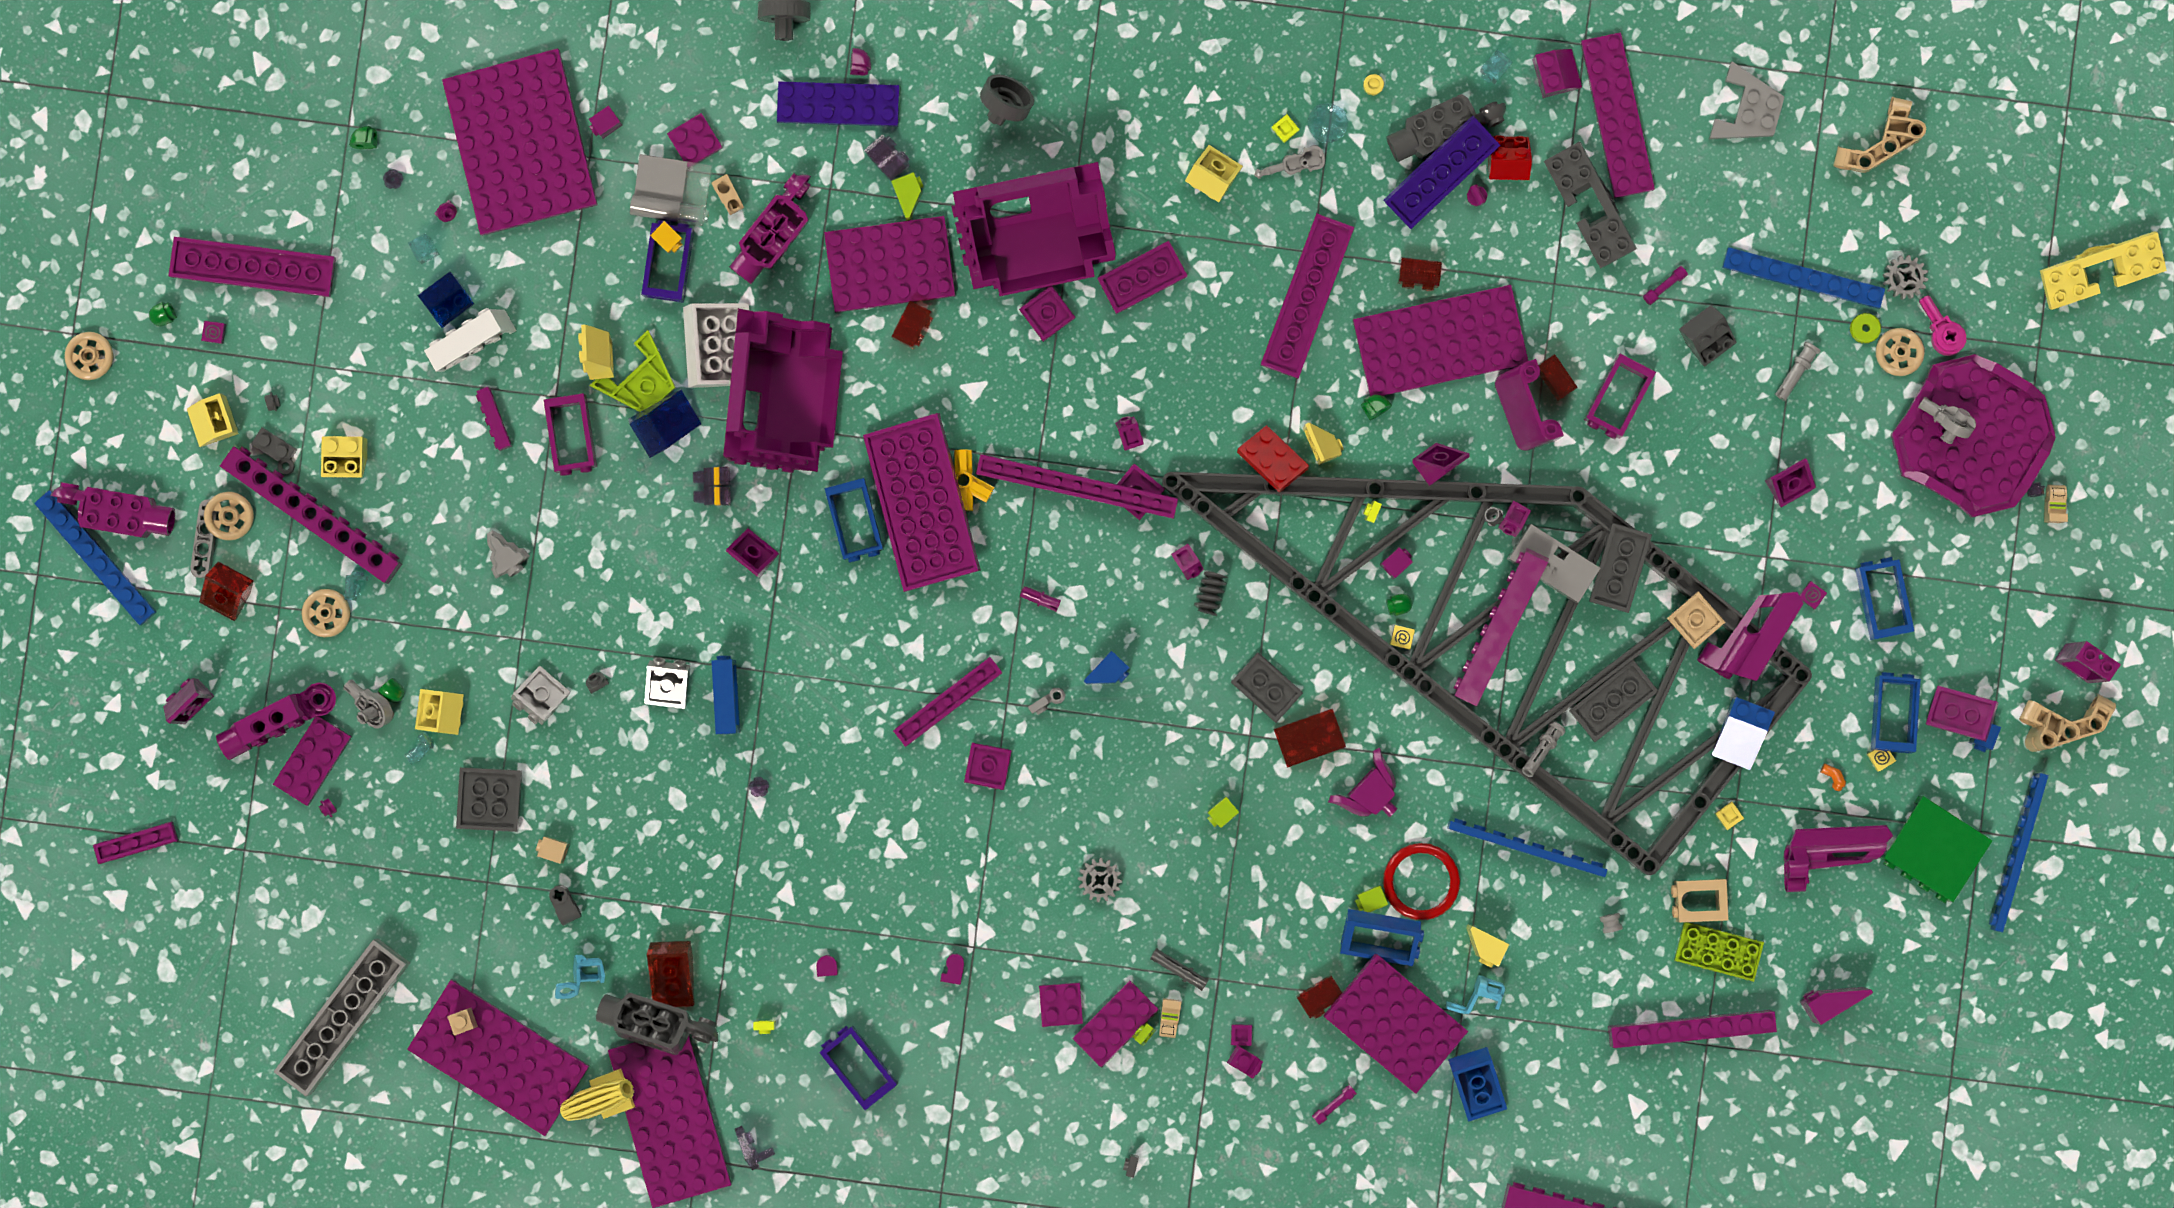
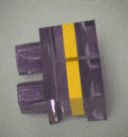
[693,466,731,506]

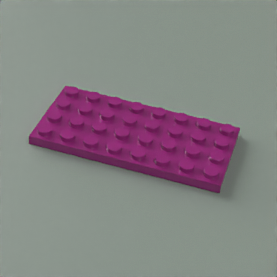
[1352,285,1528,396]
[863,413,981,592]
[407,980,590,1136]
[608,1035,732,1208]

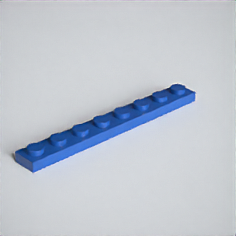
[1722,247,1885,309]
[34,490,156,625]
[1989,773,2049,932]
[1447,818,1608,877]

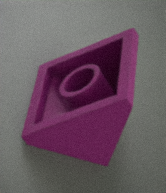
[1412,443,1470,486]
[1765,458,1816,507]
[726,528,779,578]

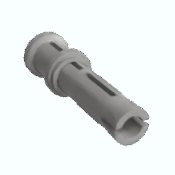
[1774,342,1821,401]
[1522,722,1565,777]

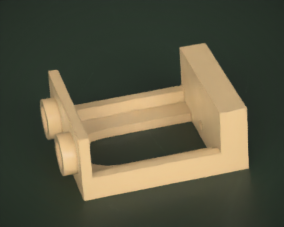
[1671,879,1729,923]

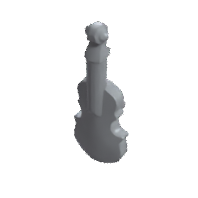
[1254,145,1325,179]

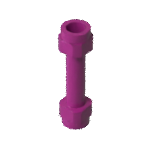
[1643,266,1688,305]
[1312,1085,1357,1125]

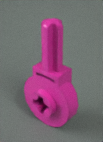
[1919,295,1966,356]

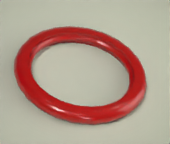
[1383,843,1460,920]

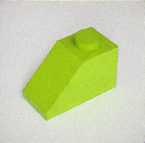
[891,172,924,221]

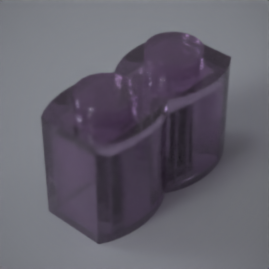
[864,134,910,181]

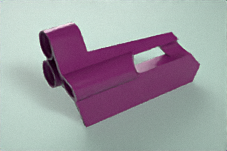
[1697,592,1804,681]
[1783,825,1893,892]

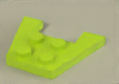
[589,330,676,416]

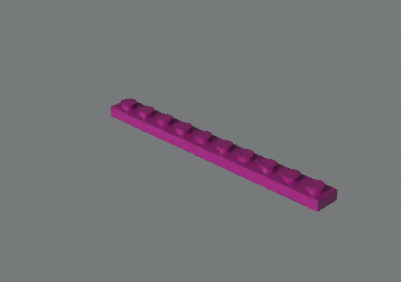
[976,454,1179,519]

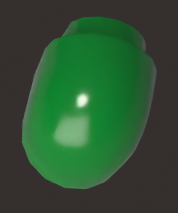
[349,126,378,149]
[149,302,177,326]
[1361,395,1392,421]
[1386,594,1413,616]
[378,678,404,703]

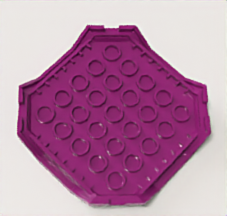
[1890,354,2056,518]

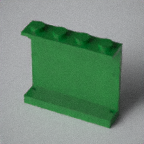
[1880,796,1993,903]

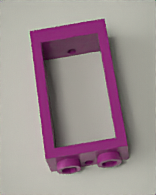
[1584,353,1656,439]
[543,393,597,476]
[2055,641,2121,683]

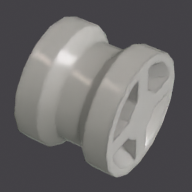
[1599,913,1623,933]

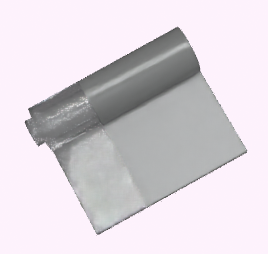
[630,154,712,226]

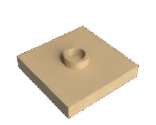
[1667,591,1725,649]

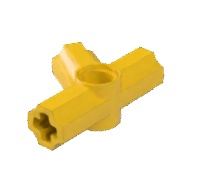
[954,449,995,512]

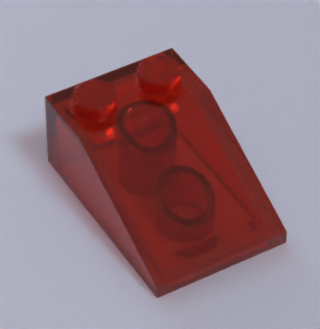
[1273,709,1346,768]
[647,941,695,1007]

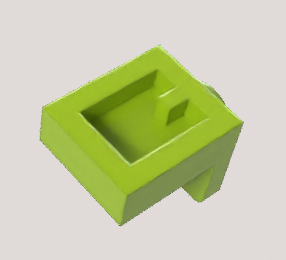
[1133,1023,1156,1046]

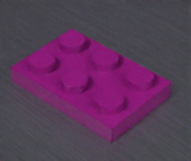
[1926,686,1998,742]

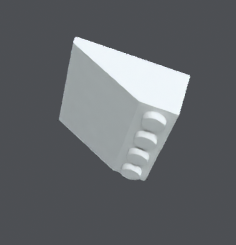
[683,303,749,388]

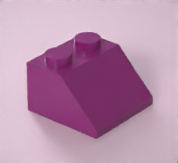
[1532,49,1582,98]

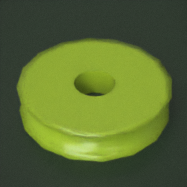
[1850,313,1881,344]

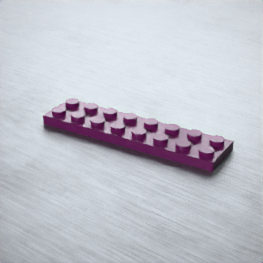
[1580,32,1655,199]
[1260,213,1354,379]
[168,237,336,297]

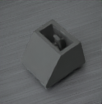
[1679,305,1737,367]

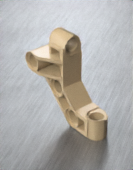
[1833,97,1926,173]
[2019,694,2116,752]

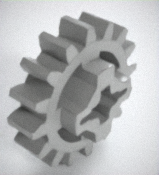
[1883,255,1928,300]
[1078,858,1122,902]

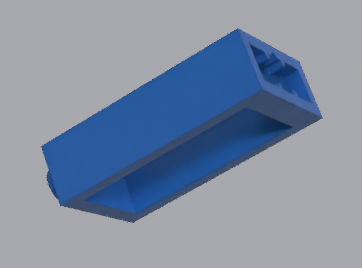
[824,478,884,563]
[1855,557,1915,640]
[711,656,740,735]
[1871,672,1921,754]
[1340,909,1424,966]

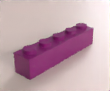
[476,387,512,451]

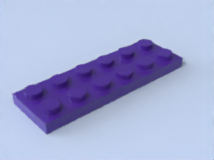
[777,81,900,127]
[1383,116,1500,229]

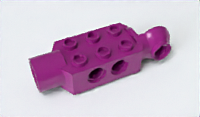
[729,173,811,284]
[50,482,175,538]
[216,682,336,760]

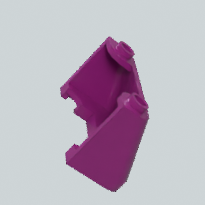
[1495,359,1564,451]

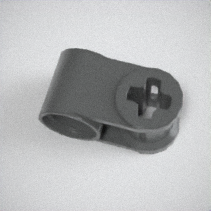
[549,885,582,926]

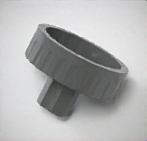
[758,0,811,41]
[980,74,1034,126]

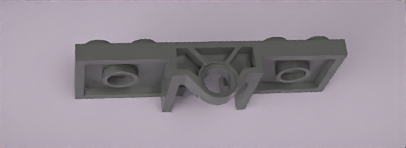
[1544,141,1637,269]

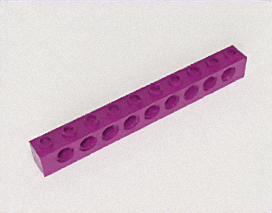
[220,446,402,584]

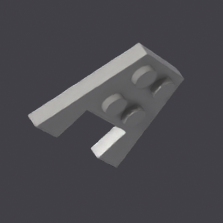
[1709,61,1785,139]

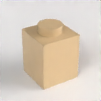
[536,836,570,864]
[447,1008,478,1036]

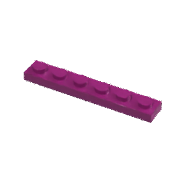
[893,657,1002,747]

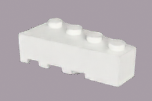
[424,308,517,372]

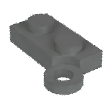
[251,427,298,474]

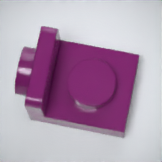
[1115,416,1144,451]
[1498,500,1531,537]
[1171,544,1204,580]
[1227,1045,1263,1079]

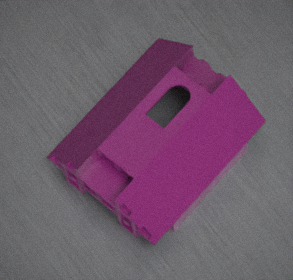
[951,162,1116,296]
[723,308,843,473]

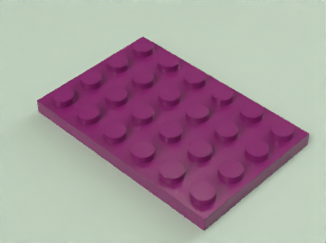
[824,216,955,313]
[1323,953,1468,1094]

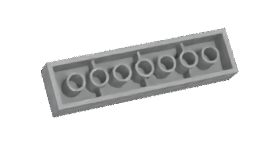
[274,939,410,1096]

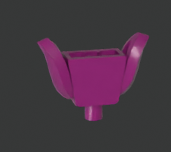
[1328,747,1398,817]

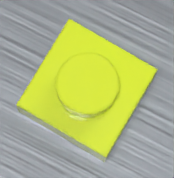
[1363,501,1382,523]
[753,1020,776,1034]

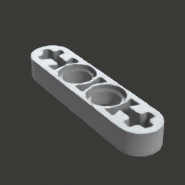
[190,499,219,578]

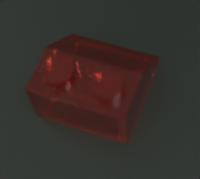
[199,561,254,621]

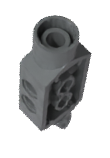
[1386,94,1506,162]
[596,993,718,1055]

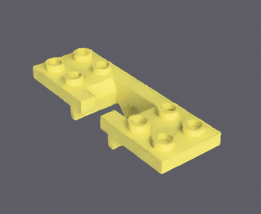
[2040,231,2167,310]

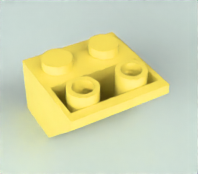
[578,325,614,380]
[187,393,239,447]
[321,436,367,478]

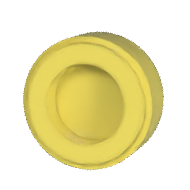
[1363,74,1384,96]

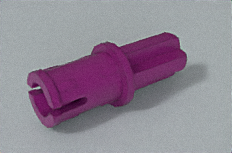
[1020,586,1061,612]

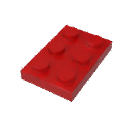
[1237,425,1309,493]

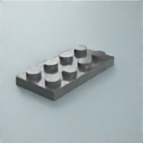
[1589,523,1652,613]
[1569,660,1658,742]

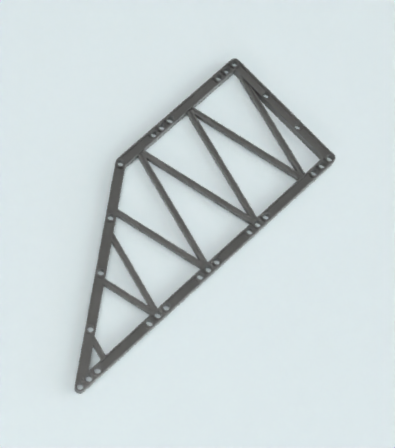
[1162,472,1812,875]

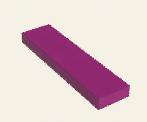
[93,822,178,864]

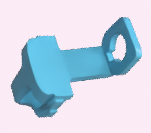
[555,955,605,999]
[1446,975,1505,1014]

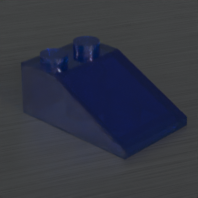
[628,389,702,458]

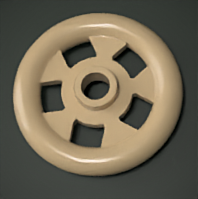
[1876,328,1924,376]
[65,332,113,380]
[204,492,254,540]
[302,589,350,637]

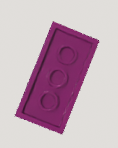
[1097,241,1188,315]
[273,716,352,806]
[1072,981,1159,1068]

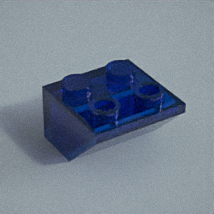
[417,272,475,328]

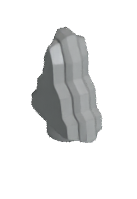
[487,530,530,579]

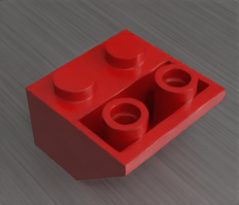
[1488,135,1532,180]

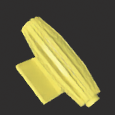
[560,1069,635,1121]

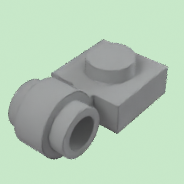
[1028,688,1065,715]

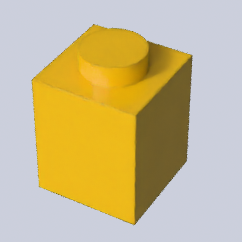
[650,221,683,254]

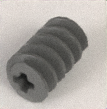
[1194,571,1229,616]

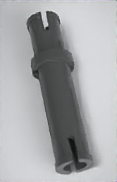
[1150,948,1209,991]

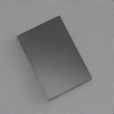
[1231,652,1303,723]

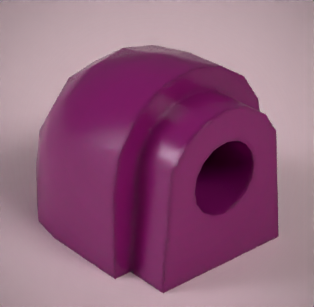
[850,48,871,76]

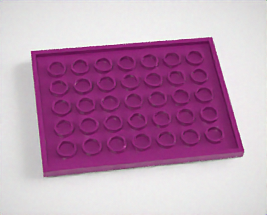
[442,48,598,236]

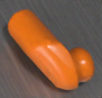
[1820,763,1846,791]

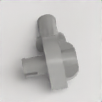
[1918,397,1976,444]
[343,679,394,728]

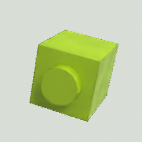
[1207,797,1239,828]
[1355,885,1388,912]

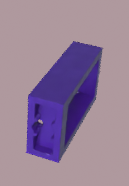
[641,220,694,303]
[819,1026,898,1110]

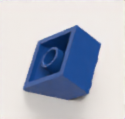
[1084,651,1130,684]

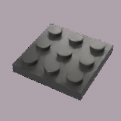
[456,767,522,832]

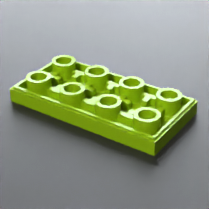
[1674,922,1764,982]

